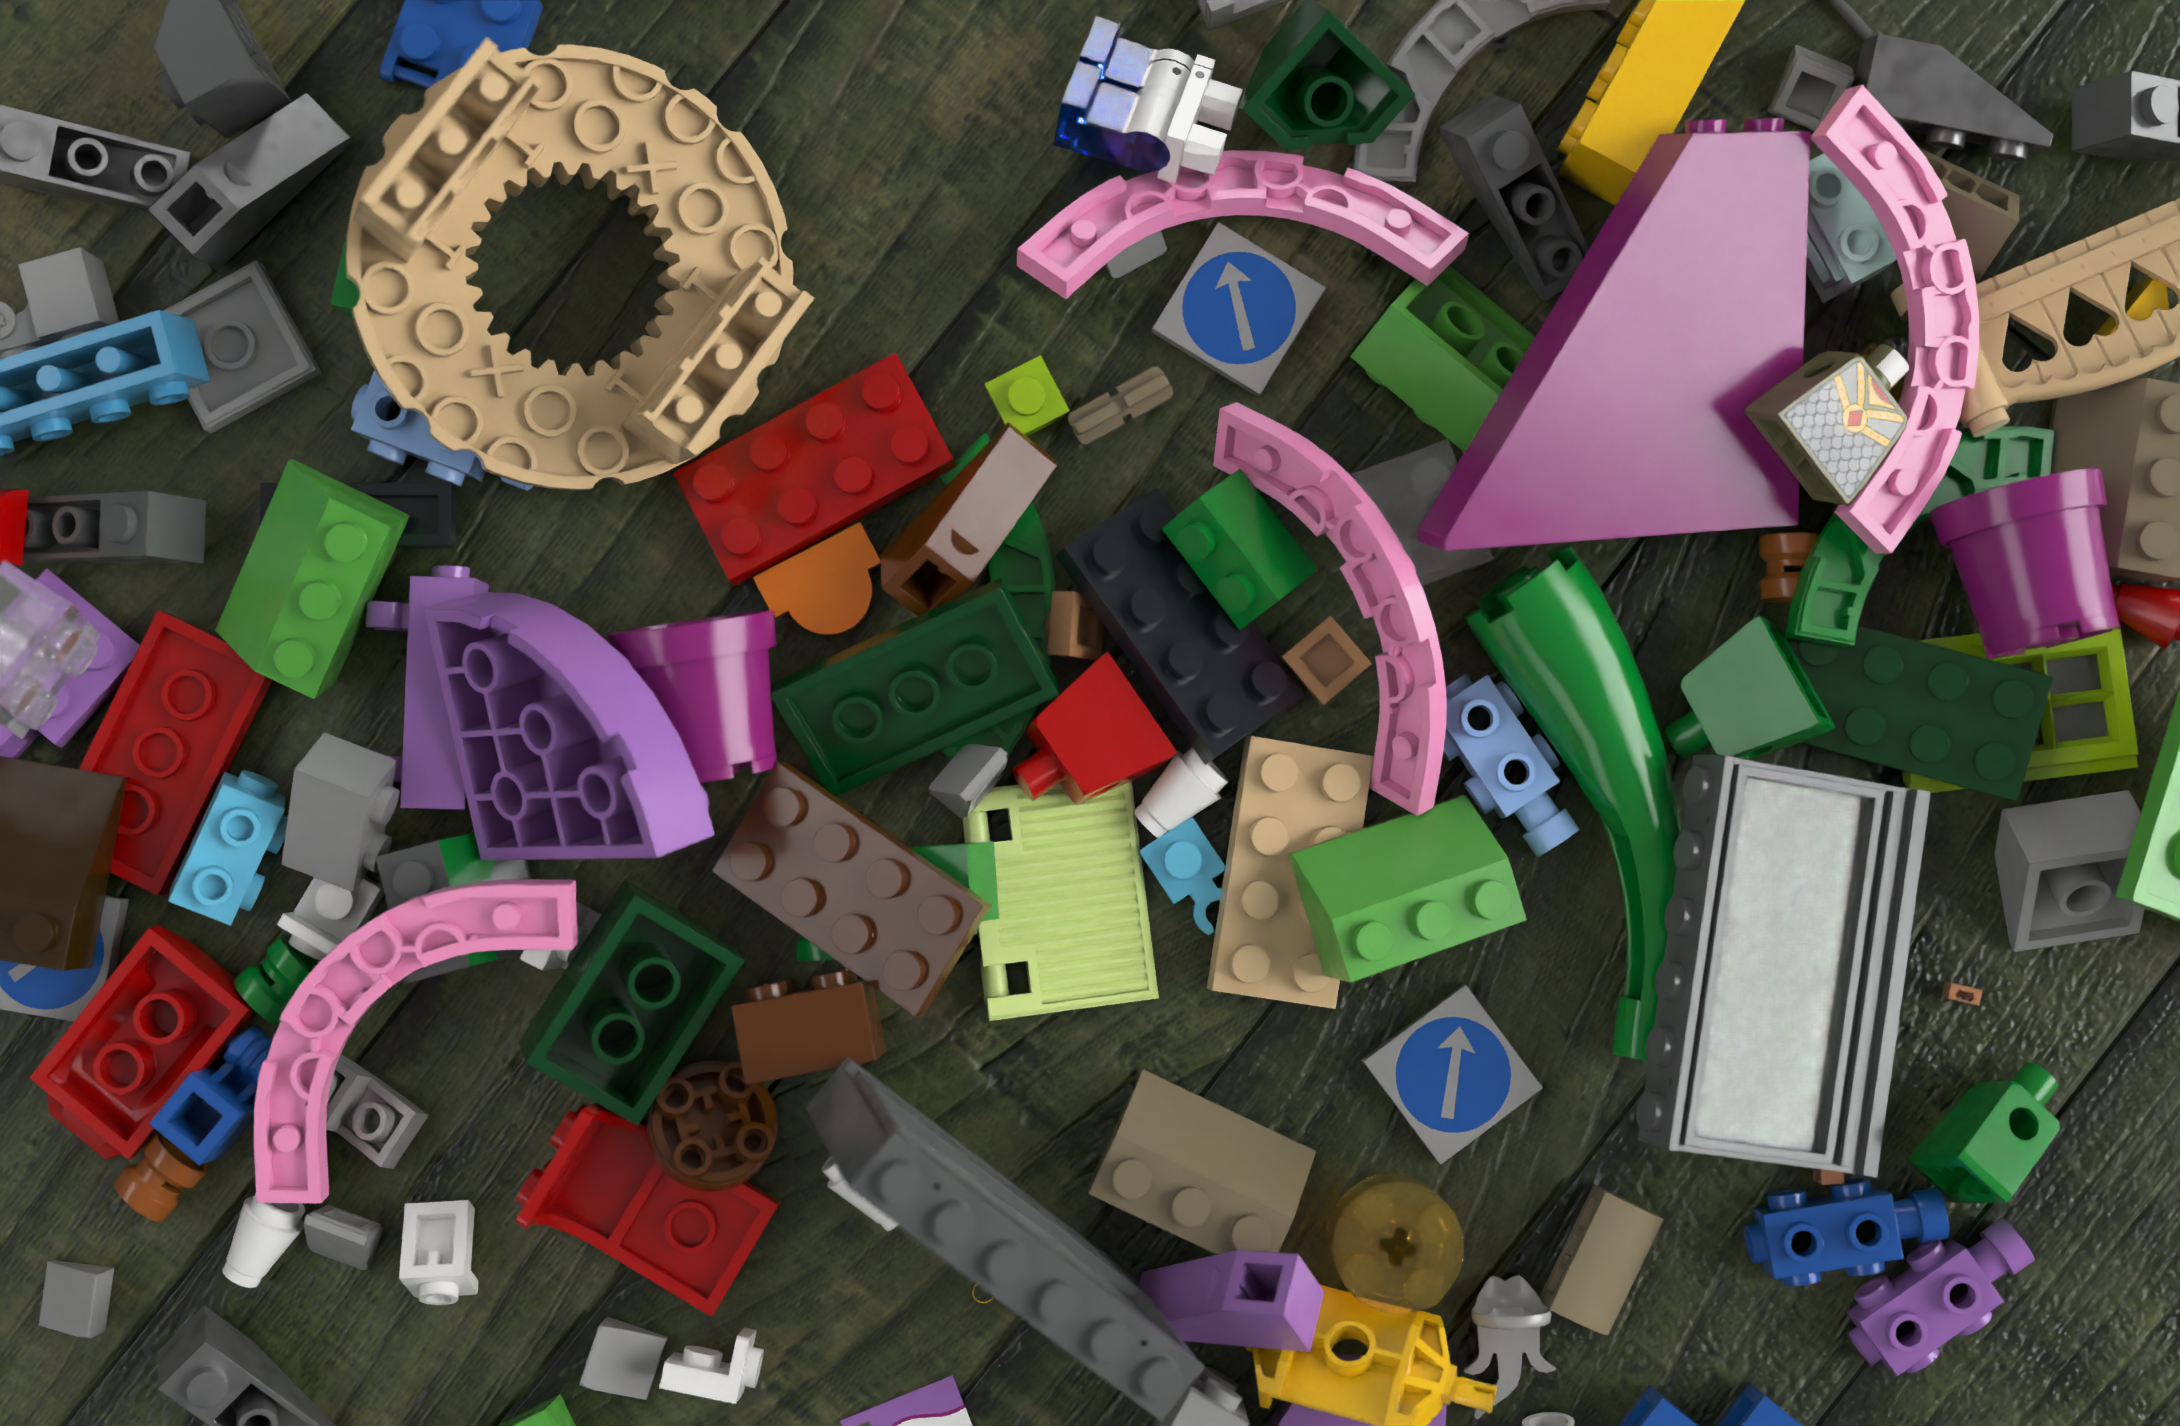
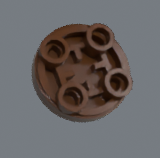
[646,1061,778,1192]

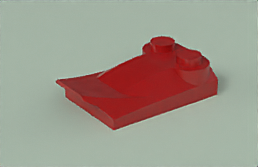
[29,925,254,1160]

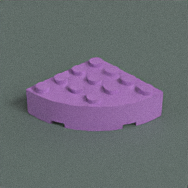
[424,592,715,860]

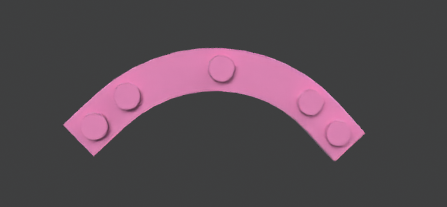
[1810,85,1979,554]
[1017,150,1469,299]
[1213,402,1447,816]
[254,879,578,1203]

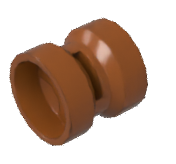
[1759,533,1819,603]
[113,1132,209,1222]

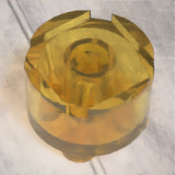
[1326,1172,1464,1314]

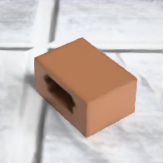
[1941,982,1983,1006]
[1813,1168,1844,1185]

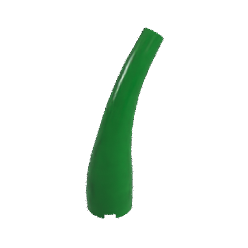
[1462,544,1682,1061]

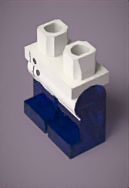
[1053,16,1243,184]

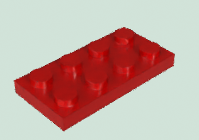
[673,352,957,586]
[79,610,273,896]

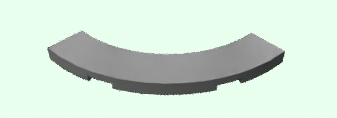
[1352,0,1610,187]

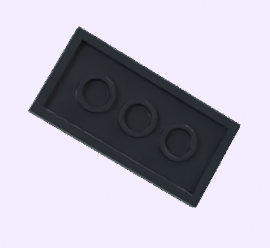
[1056,488,1305,765]

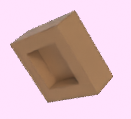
[1045,591,1104,662]
[1280,615,1372,706]

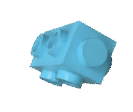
[168,770,288,926]

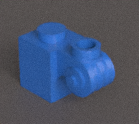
[149,1024,273,1165]

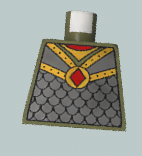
[1743,344,1909,506]

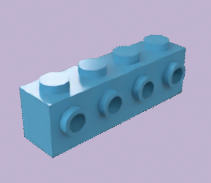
[0,310,211,456]

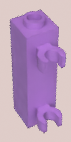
[366,565,489,810]

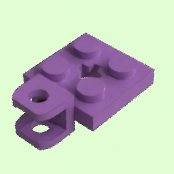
[0,568,140,759]

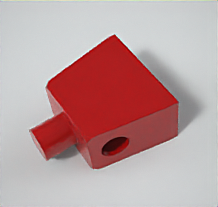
[1012,652,1178,805]

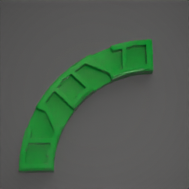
[1785,426,2055,648]
[940,433,1056,760]

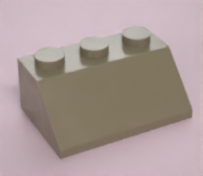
[2049,378,2180,586]
[1088,1069,1316,1254]

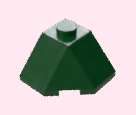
[1239,0,1416,151]

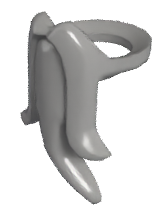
[1463,1275,1556,1419]

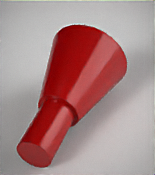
[2111,583,2180,649]

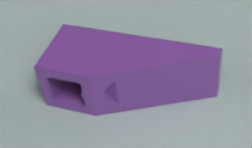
[1139,1250,1324,1352]

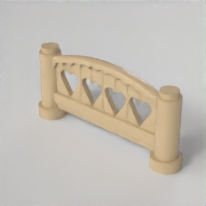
[1890,198,2180,437]

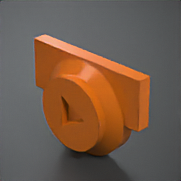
[753,522,881,636]

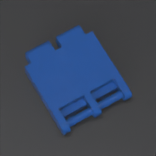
[380,0,544,88]

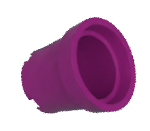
[1929,468,2120,659]
[606,610,777,783]

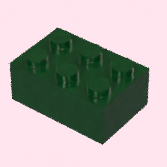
[519,879,745,1126]

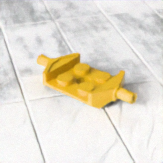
[1245,1285,1497,1426]

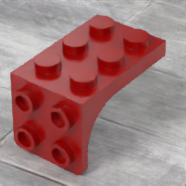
[515,1102,781,1317]

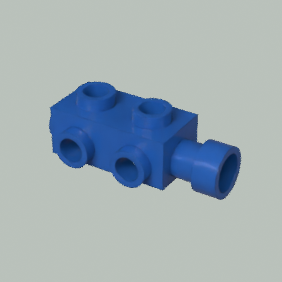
[1744,1178,1949,1286]

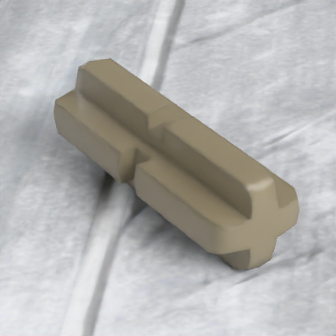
[1067,366,1173,446]

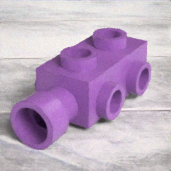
[1847,1218,2035,1376]

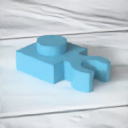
[1139,817,1225,935]

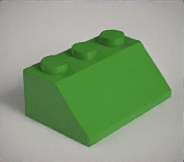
[1350,265,1535,454]
[215,459,410,699]
[1288,795,1527,983]

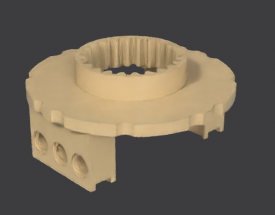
[345,37,814,491]

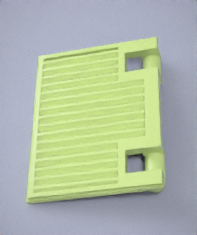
[962,781,1159,1021]

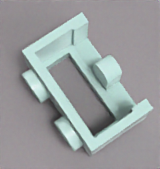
[1806,153,1897,303]

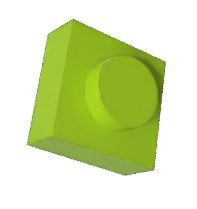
[985,355,1070,437]

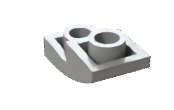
[326,1054,429,1169]

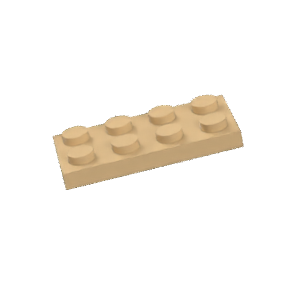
[1207,736,1374,1009]

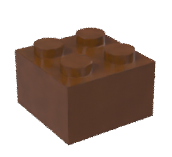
[731,968,886,1085]

